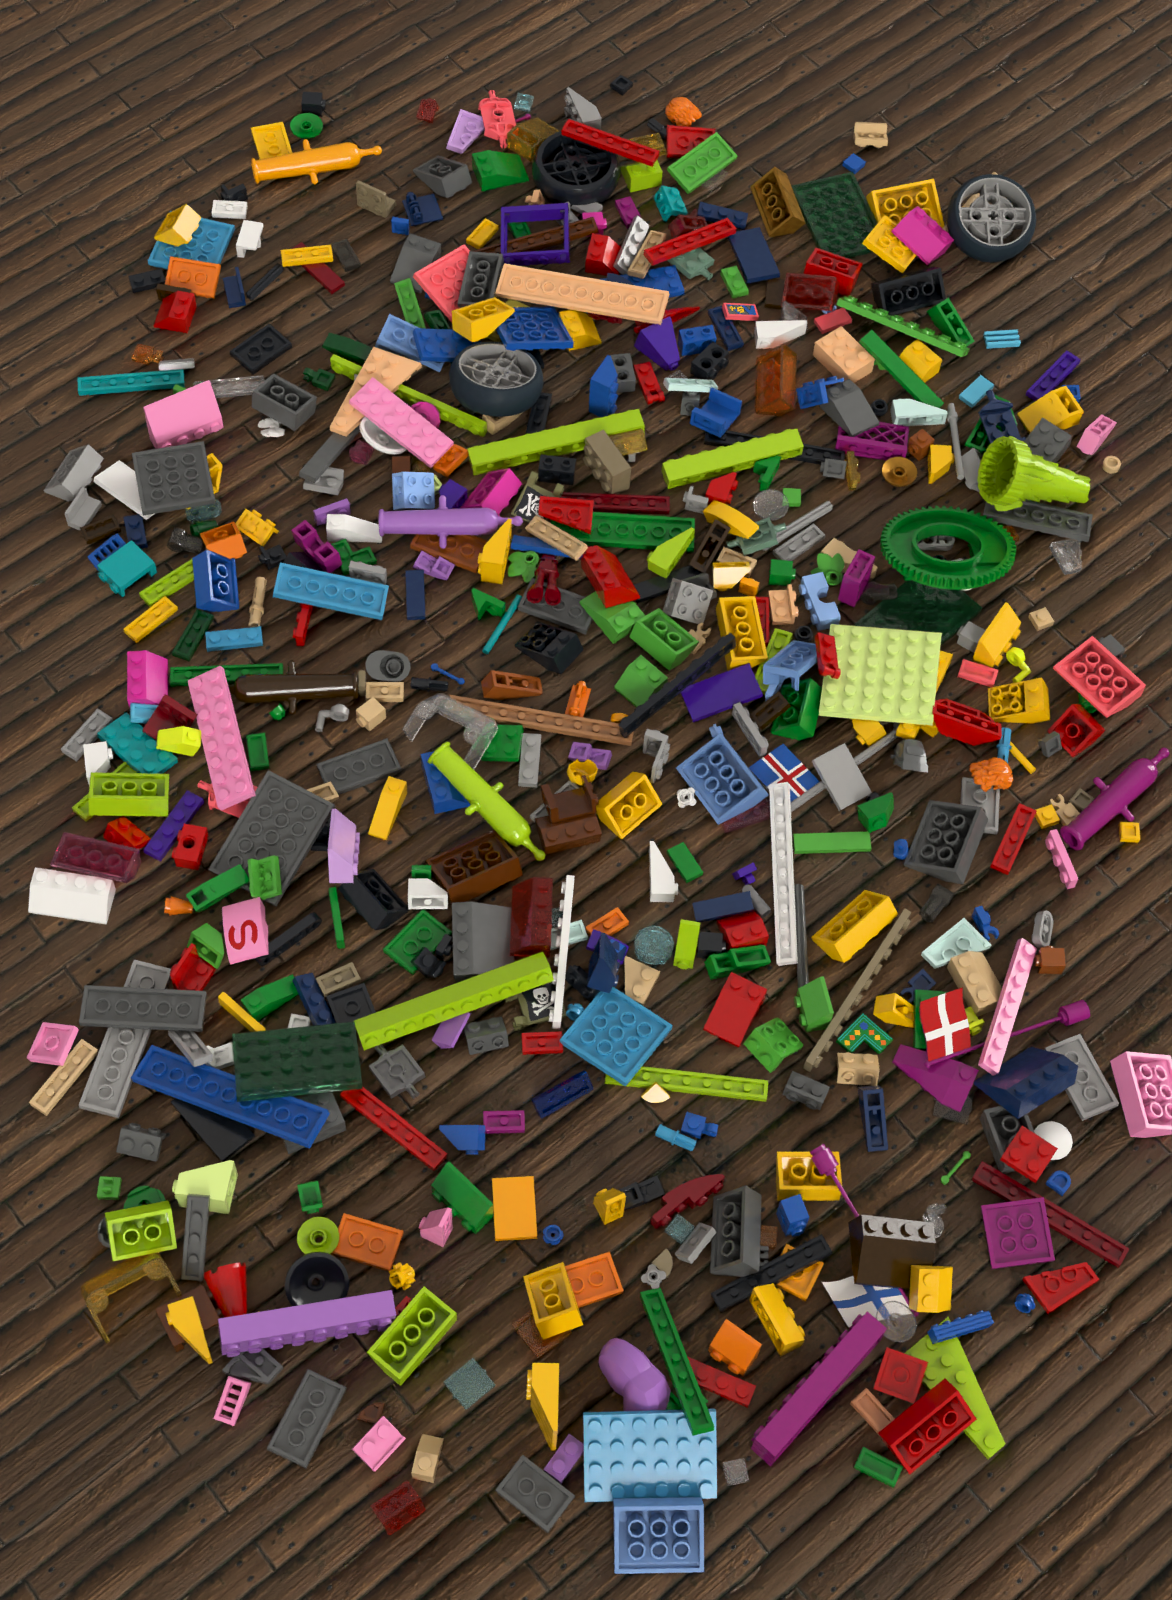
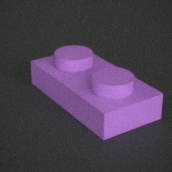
[313,499,351,526]
[543,1434,584,1484]

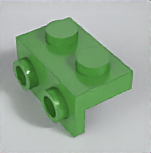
[248,855,282,900]

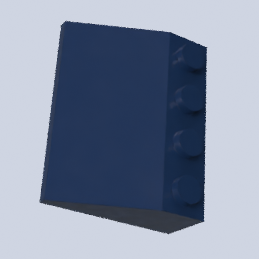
[974,1047,1078,1119]

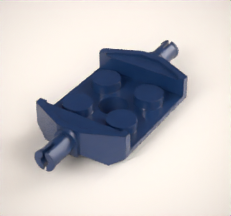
[978,389,1026,444]

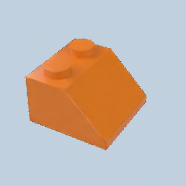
[200,521,247,559]
[708,1319,762,1376]

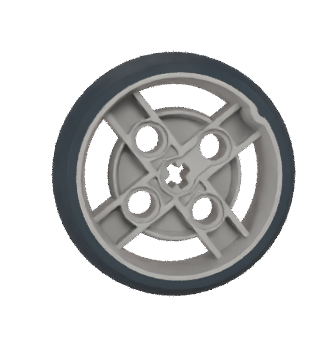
[947,174,1036,263]
[449,342,544,417]

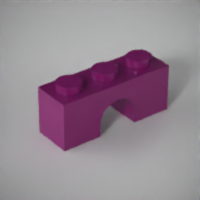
[291,520,342,573]

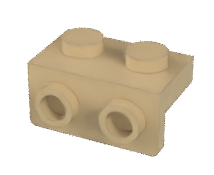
[853,122,888,148]
[837,1052,880,1086]

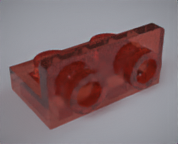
[370,1480,426,1535]

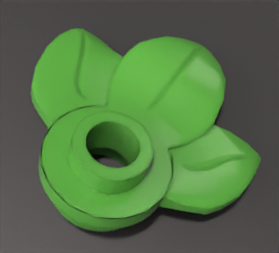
[508,551,539,584]
[811,553,845,586]

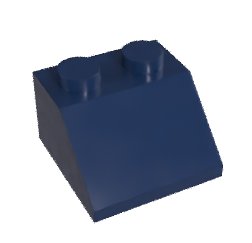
[587,933,620,993]

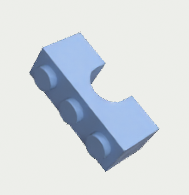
[799,572,841,631]

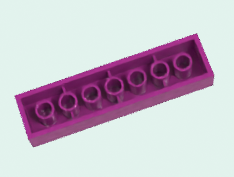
[751,1311,887,1467]

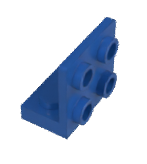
[796,376,844,409]

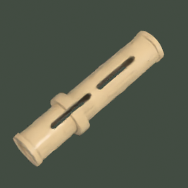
[248,577,267,627]

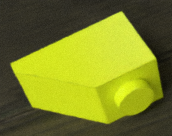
[156,726,201,757]

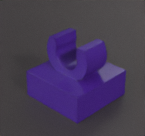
[732,862,757,885]

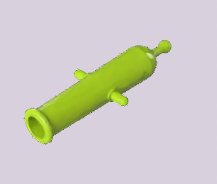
[427,742,545,861]

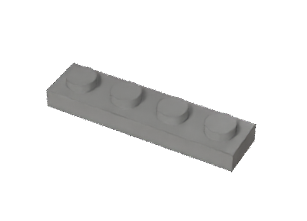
[613,215,650,275]

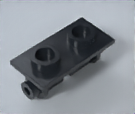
[565,965,600,1003]

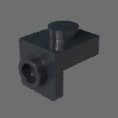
[220,184,248,201]

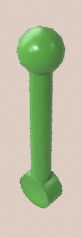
[941,1151,971,1185]

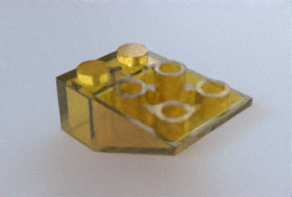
[507,117,560,162]

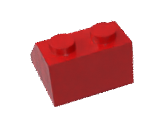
[585,233,621,276]
[154,291,197,333]
[1048,704,1105,757]
[717,911,769,951]

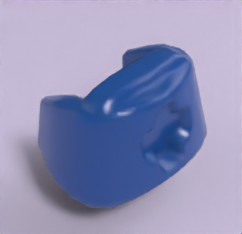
[893,839,909,860]

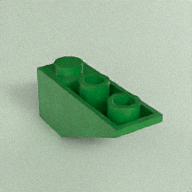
[186,864,250,913]

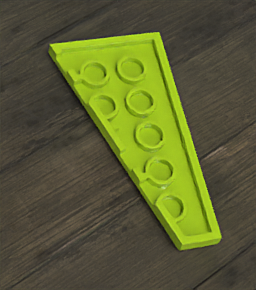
[904,1317,1005,1460]

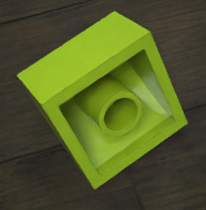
[620,160,662,193]

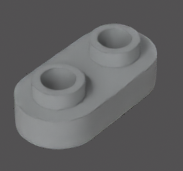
[1032,910,1053,948]

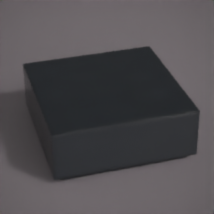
[610,75,633,95]

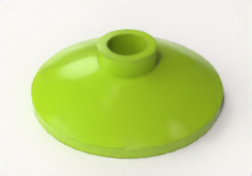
[297,1217,340,1254]

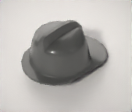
[365,650,411,682]

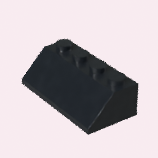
[871,267,946,316]

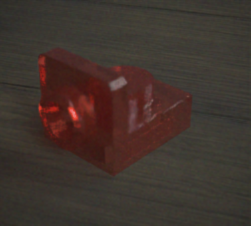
[416,98,439,123]

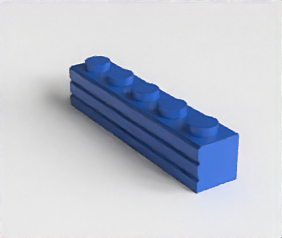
[927,1310,994,1344]

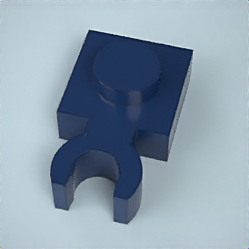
[900,969,936,1003]

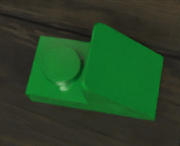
[753,455,781,493]
[471,588,505,620]

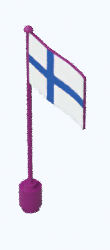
[810,1144,919,1327]

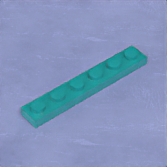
[77,369,185,396]

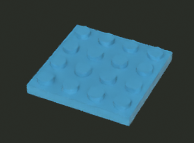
[148,211,235,270]
[560,987,673,1087]

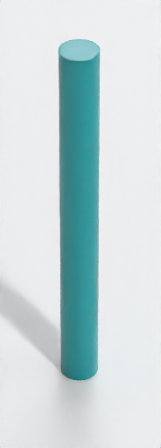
[482,594,522,654]

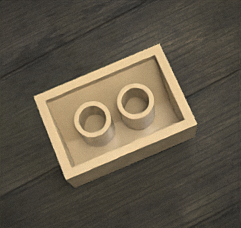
[947,951,1002,1017]

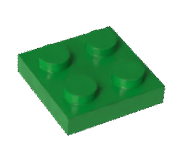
[481,725,524,762]

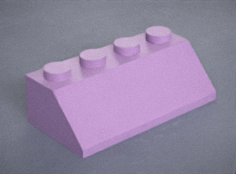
[328,809,360,883]

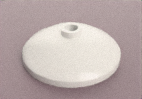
[360,417,407,455]

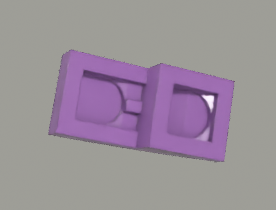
[413,551,455,580]
[568,742,612,770]

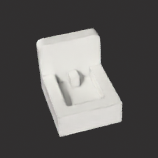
[206,1042,238,1070]

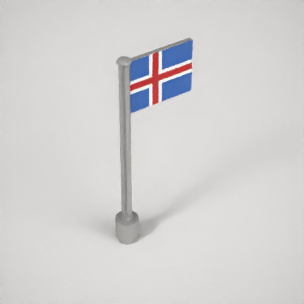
[749,722,904,812]

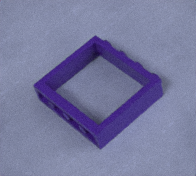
[501,203,570,266]

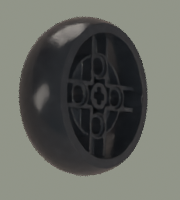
[532,131,621,209]

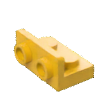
[236,509,279,547]

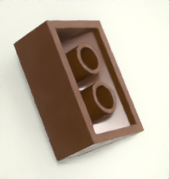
[534,814,602,855]

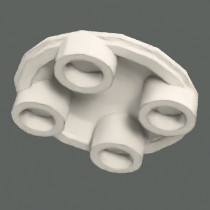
[1034,1121,1073,1160]

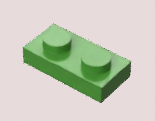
[720,265,749,299]

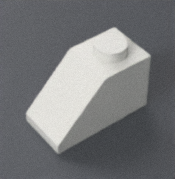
[83,741,113,787]
[408,879,448,909]

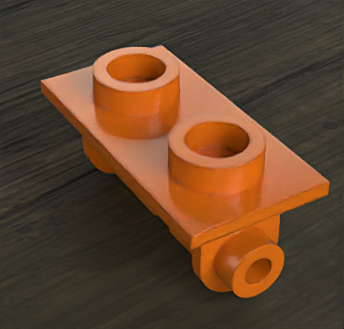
[565,681,591,717]

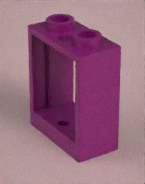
[838,549,875,607]

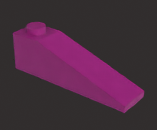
[892,1044,979,1113]

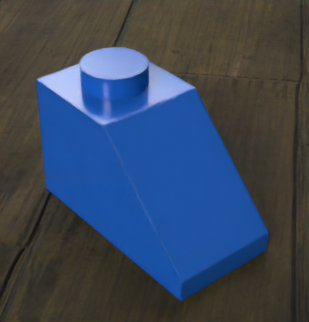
[439,1125,485,1155]

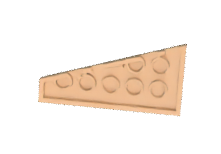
[330,347,422,437]

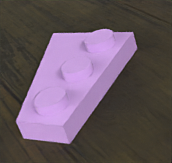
[446,109,485,154]

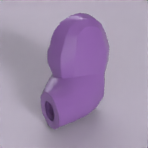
[599,1338,671,1411]

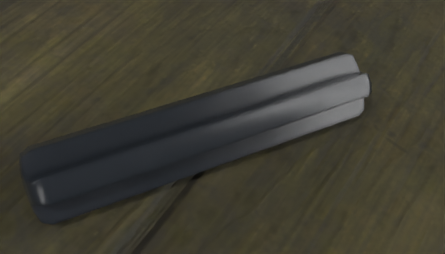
[246,263,284,301]

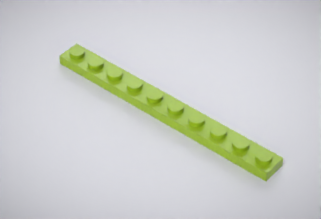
[330,354,487,437]

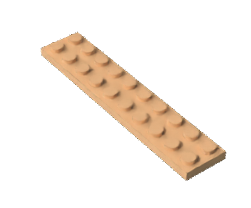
[495,263,670,325]

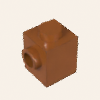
[907,429,935,461]
[1034,946,1066,974]

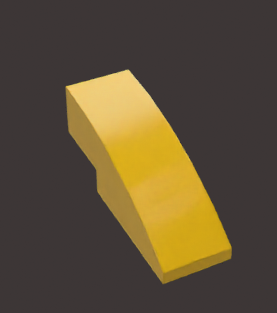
[703,500,759,539]

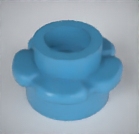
[566,1003,584,1021]

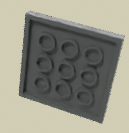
[132,441,216,516]

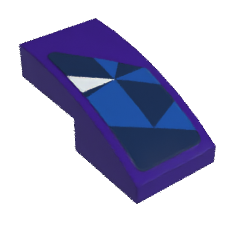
[586,929,629,965]

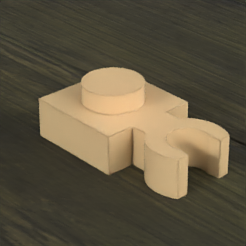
[688,623,711,655]
[1049,794,1080,826]

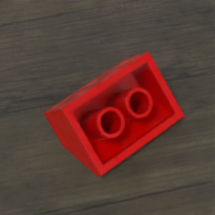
[802,247,863,296]

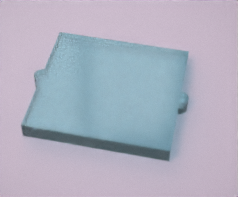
[444,1358,496,1410]

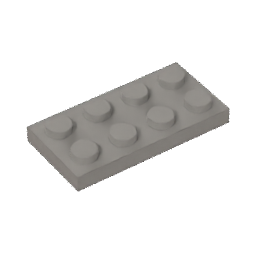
[1044,1034,1119,1121]

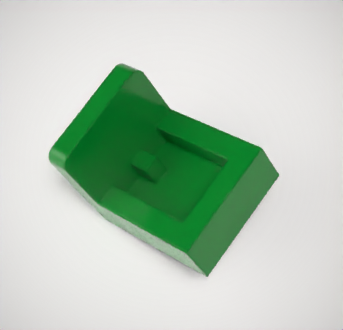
[297,1180,323,1214]

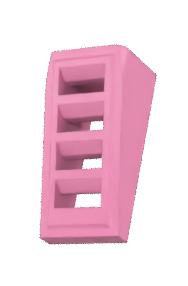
[213,1376,252,1426]

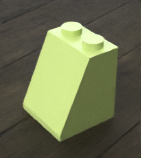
[172,1160,238,1214]

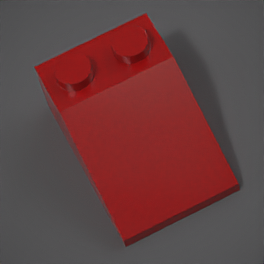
[703,972,767,1048]

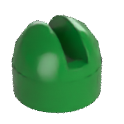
[269,704,285,720]

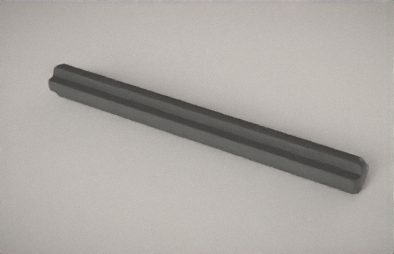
[794,884,809,988]

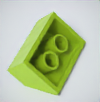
[104,1200,177,1261]

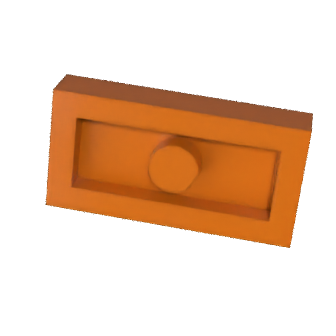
[585,907,629,936]

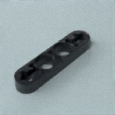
[254,912,322,966]

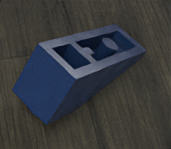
[858,1085,888,1152]

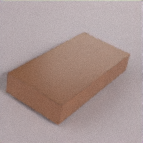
[850,1388,895,1436]

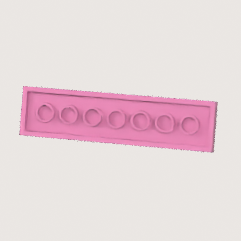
[188,666,256,811]

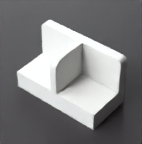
[236,220,263,258]

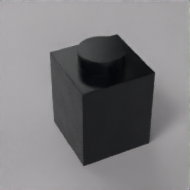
[301,92,326,117]
[697,932,726,958]

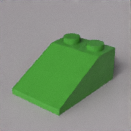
[579,591,645,644]

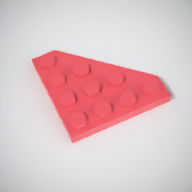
[413,244,470,323]

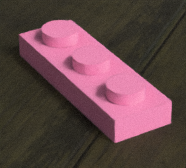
[1045,829,1078,889]

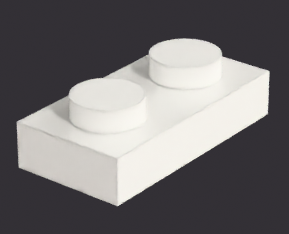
[212,200,248,219]

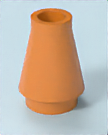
[164,896,193,916]

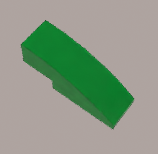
[704,945,771,980]

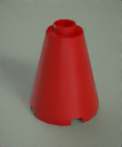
[203,1262,247,1318]

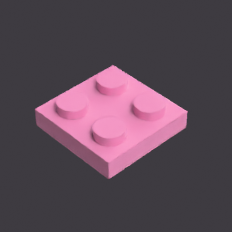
[27,1022,79,1066]

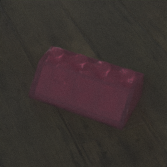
[50,832,141,883]

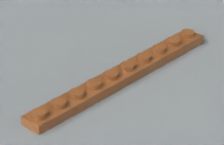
[446,695,634,746]

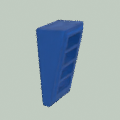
[87,533,126,570]

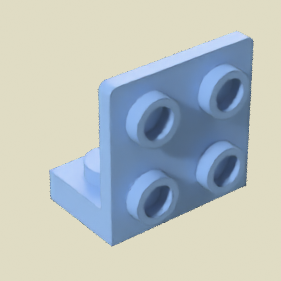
[392,472,435,510]

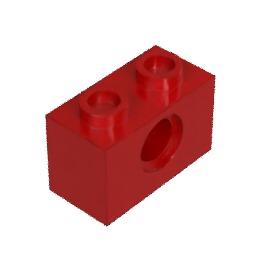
[172,823,209,870]

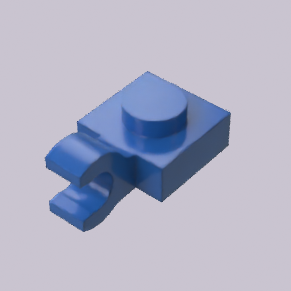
[972,906,999,941]
[681,1112,719,1139]

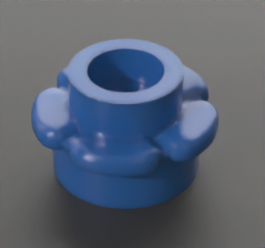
[543,1225,563,1245]
[1015,1293,1036,1313]

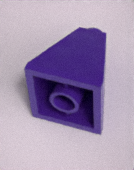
[634,316,680,371]

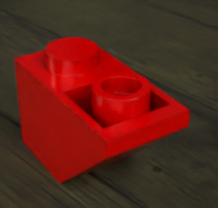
[705,472,739,505]

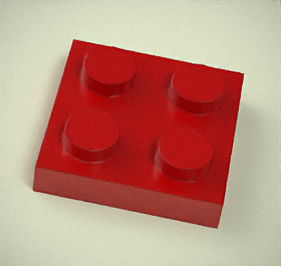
[1000,1126,1058,1183]
[873,1347,929,1404]

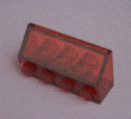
[510,877,553,958]

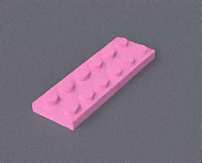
[349,377,454,469]

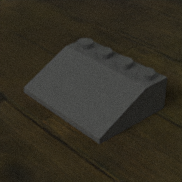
[904,800,988,884]
[452,902,515,983]

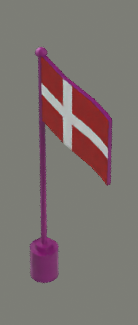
[919,987,1090,1068]

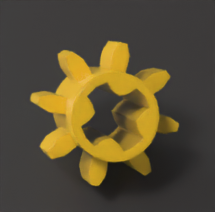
[389,1262,416,1290]

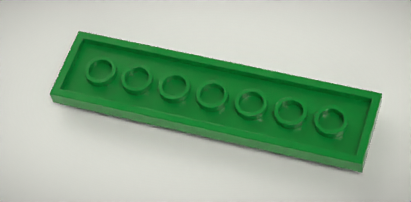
[551,512,695,552]

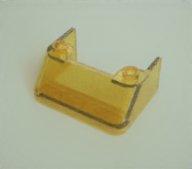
[81,1252,182,1343]

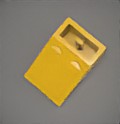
[1017,386,1084,434]
[988,677,1050,724]

